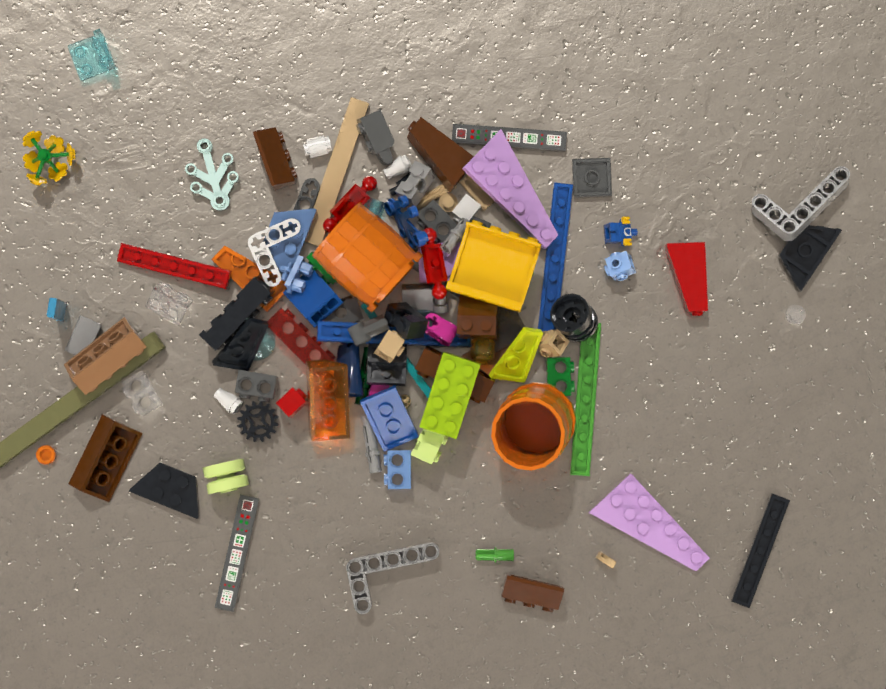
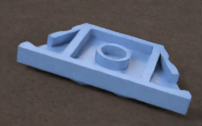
[264,208,317,268]

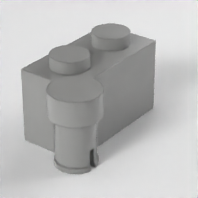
[402,284,449,314]

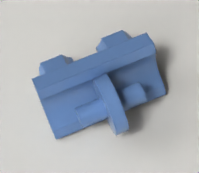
[279,255,313,294]

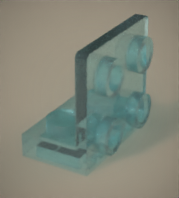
[68,28,116,81]

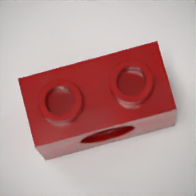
[276,387,308,418]

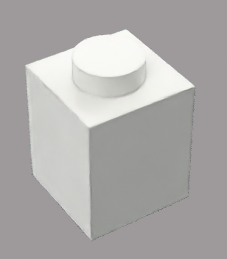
[452,194,481,223]

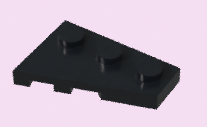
[212,318,269,371]

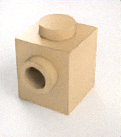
[374,330,405,363]

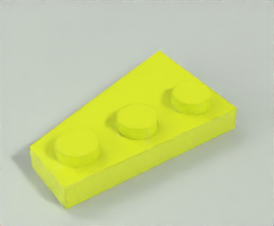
[488,327,543,383]

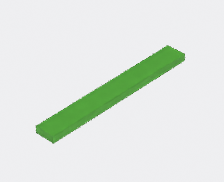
[570,323,601,476]

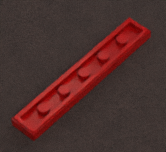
[117,243,232,289]

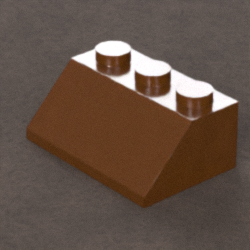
[253,127,298,191]
[501,573,565,612]

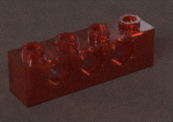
[267,308,336,379]

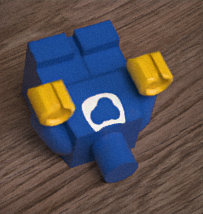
[604,216,638,247]

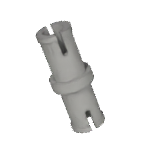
[440,218,470,254]

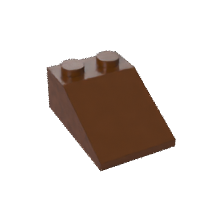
[457,294,499,340]

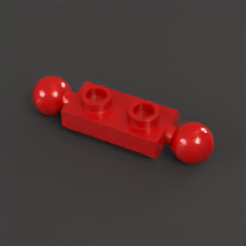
[323,176,377,233]
[421,228,448,300]

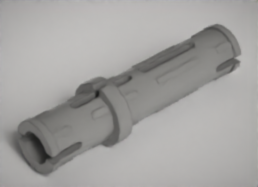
[361,416,382,474]

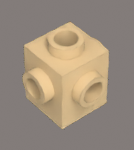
[538,329,570,358]

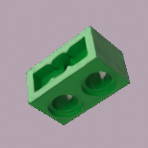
[546,357,575,396]

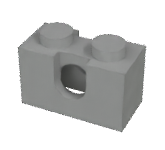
[395,160,435,207]

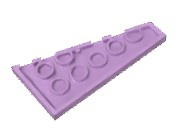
[588,473,710,571]

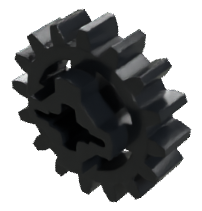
[237,401,279,442]

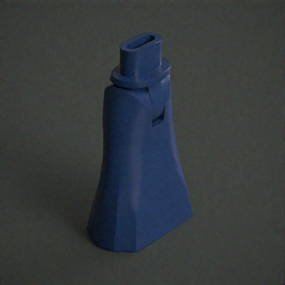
[328,342,363,398]

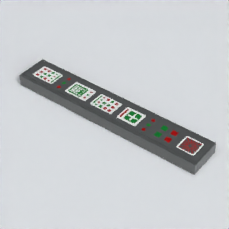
[452,123,567,151]
[215,494,259,612]

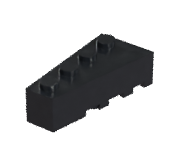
[199,276,275,351]

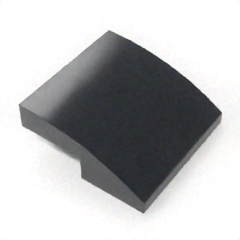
[367,343,407,386]

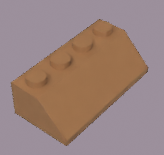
[64,317,146,395]

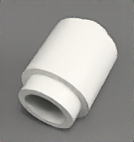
[303,135,332,158]

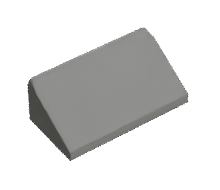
[65,315,101,355]

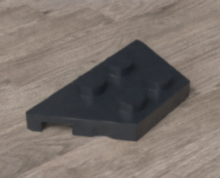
[778,225,842,292]
[129,462,199,519]

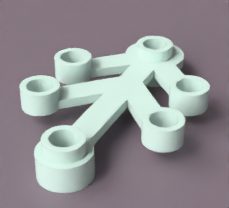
[185,138,239,211]

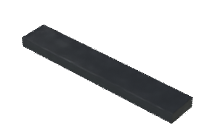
[731,493,790,608]

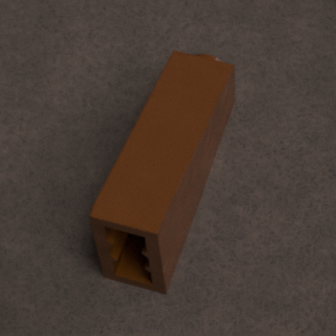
[407,117,474,192]

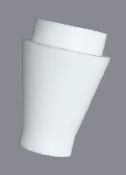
[383,154,412,179]
[214,388,243,414]

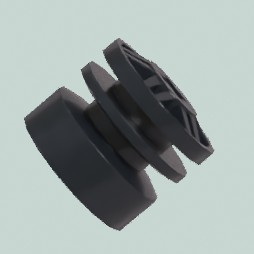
[550,293,598,342]

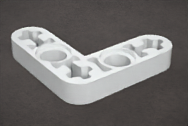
[248,218,301,287]

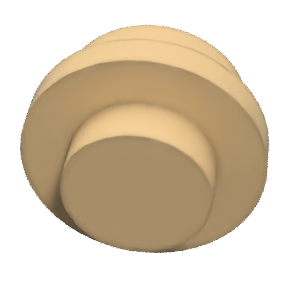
[439,193,458,212]

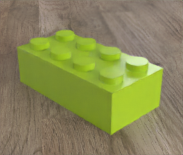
[419,352,481,439]

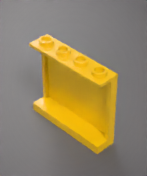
[446,220,542,313]

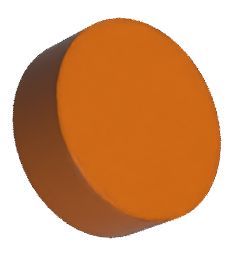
[36,445,56,464]

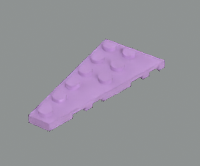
[462,129,558,249]

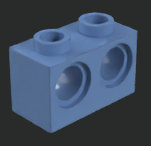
[384,450,411,489]

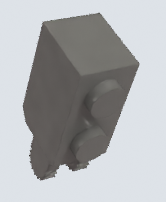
[356,109,394,165]

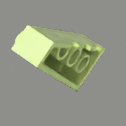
[411,429,449,465]

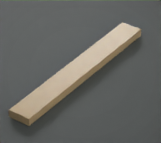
[305,97,369,247]

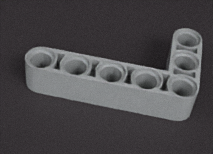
[751,166,850,241]
[346,542,439,614]

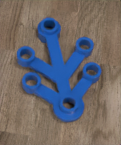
[384,195,429,249]

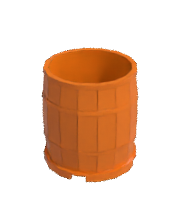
[312,202,423,313]
[491,382,576,471]

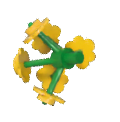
[23,131,76,186]

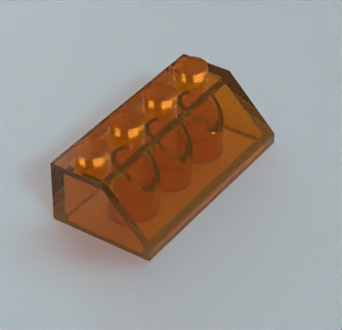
[306,359,350,441]

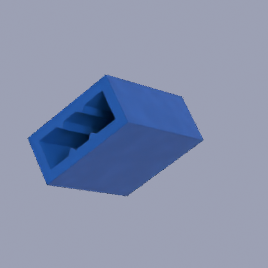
[283,269,343,328]

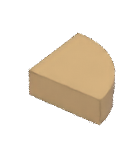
[595,552,616,568]

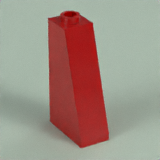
[665,242,708,316]

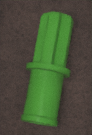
[475,547,514,563]

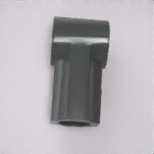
[347,314,389,347]

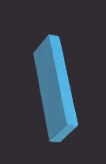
[47,298,67,322]

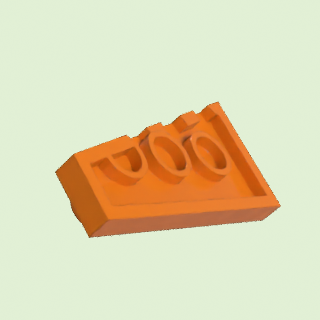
[211,246,287,312]

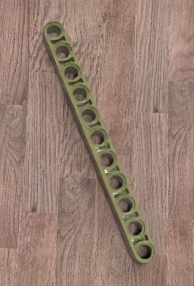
[0,331,166,468]

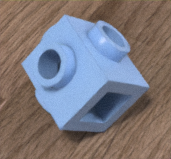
[604,251,636,281]

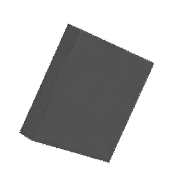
[572,158,612,198]

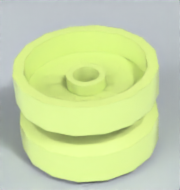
[202,459,249,494]

